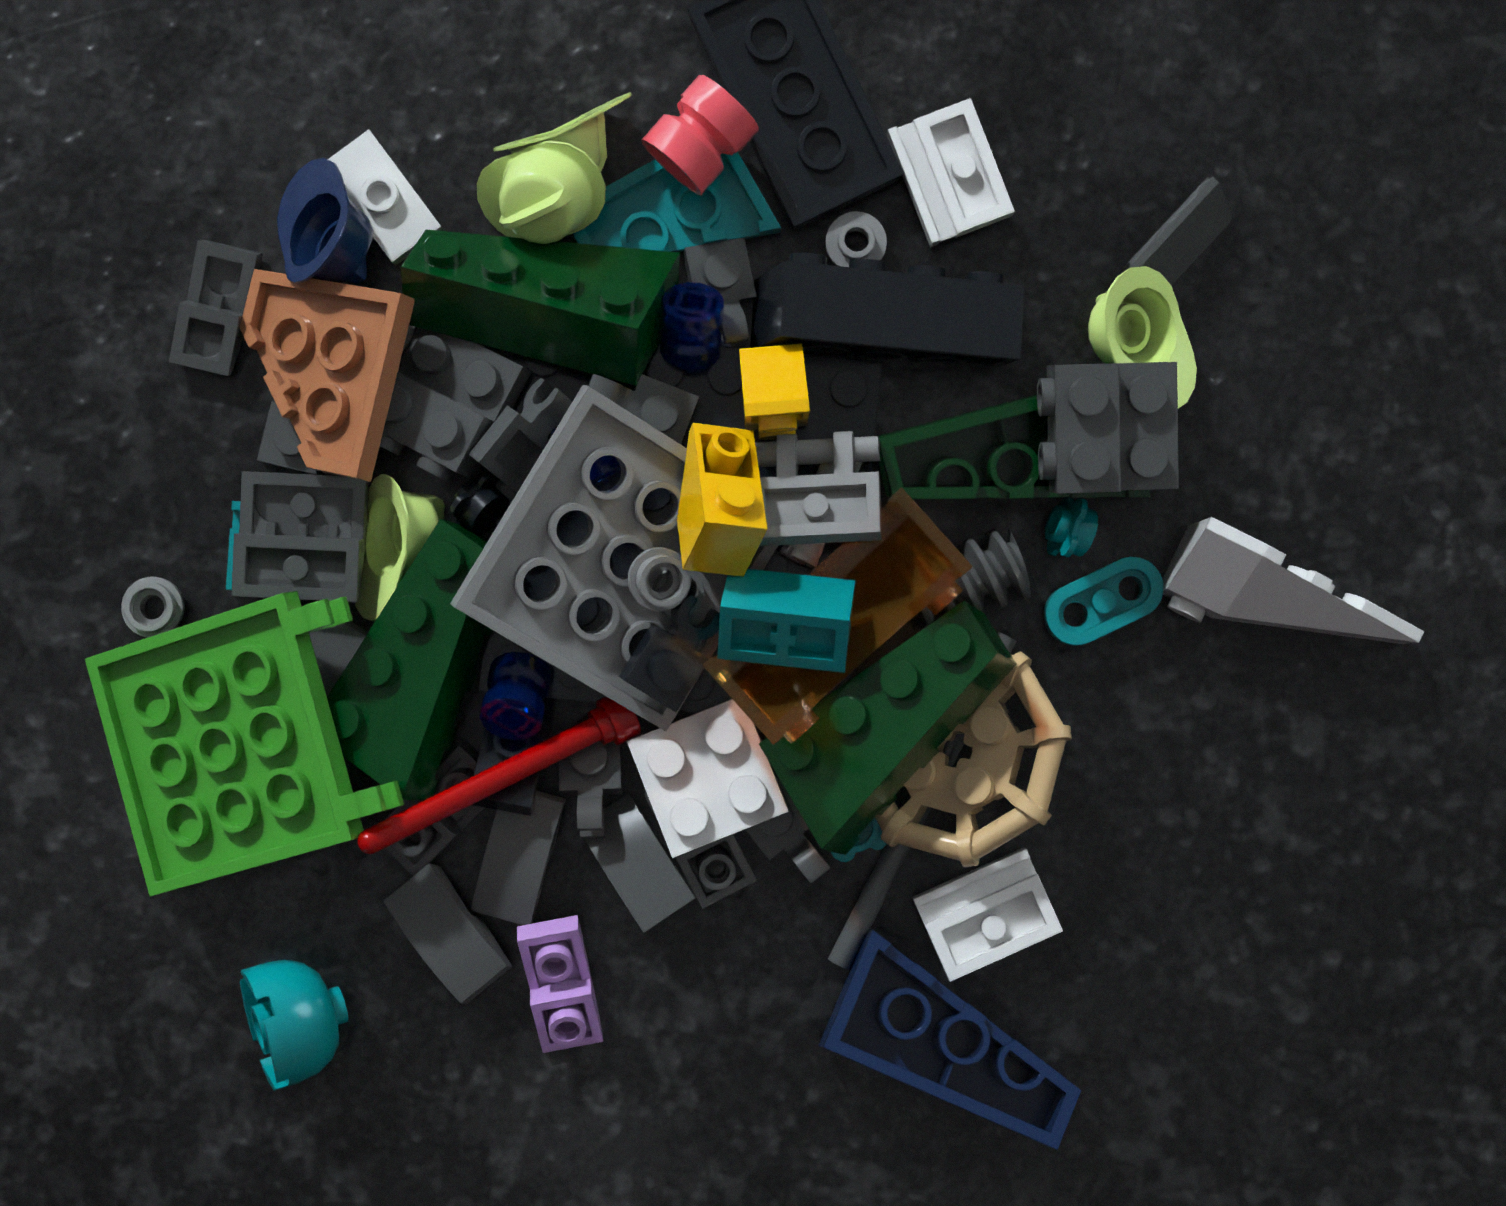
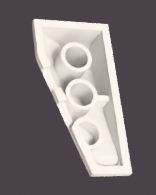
[1162,517,1424,644]

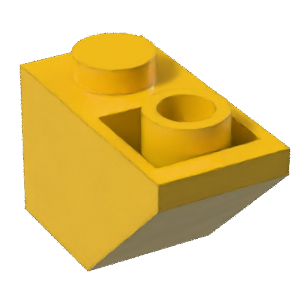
[739,344,810,440]
[677,423,767,577]

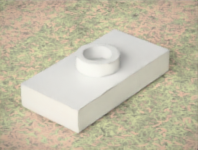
[327,129,444,266]

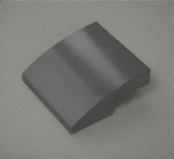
[232,471,370,602]

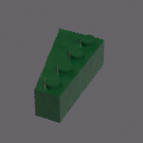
[401,229,680,386]
[877,394,1151,499]
[327,519,492,801]
[759,601,1017,855]

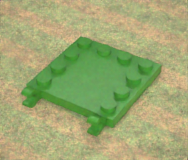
[85,591,404,896]

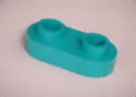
[1043,557,1164,646]

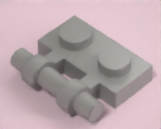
[755,431,882,546]

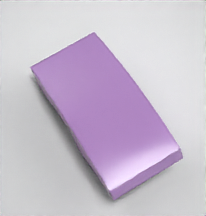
[517,915,603,1053]

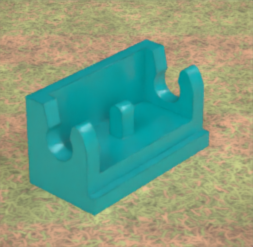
[717,569,855,673]

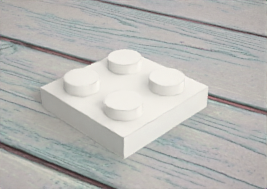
[627,695,790,858]

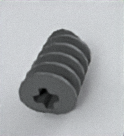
[892,529,1031,631]

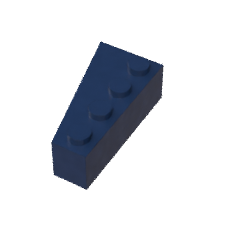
[818,930,1081,1150]

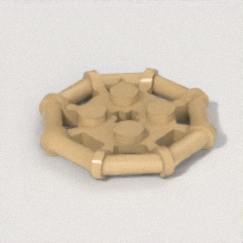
[875,651,1072,867]

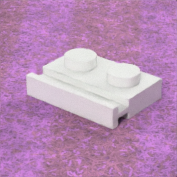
[887,98,1015,248]
[912,847,1063,982]

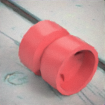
[641,75,759,195]

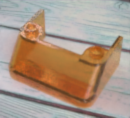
[703,487,973,745]

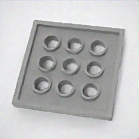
[450,385,778,731]

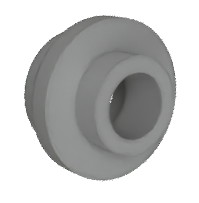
[826,211,887,267]
[627,547,692,611]
[121,577,185,638]

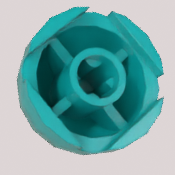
[240,960,348,1091]

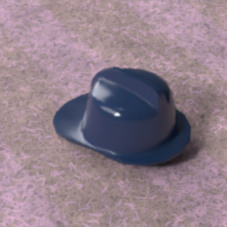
[277,158,373,284]

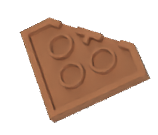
[240,269,415,482]

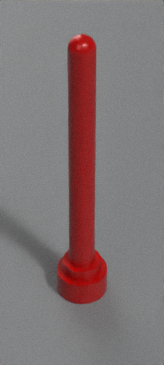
[357,696,641,854]

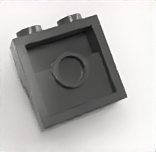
[380,327,532,482]
[1037,362,1179,494]

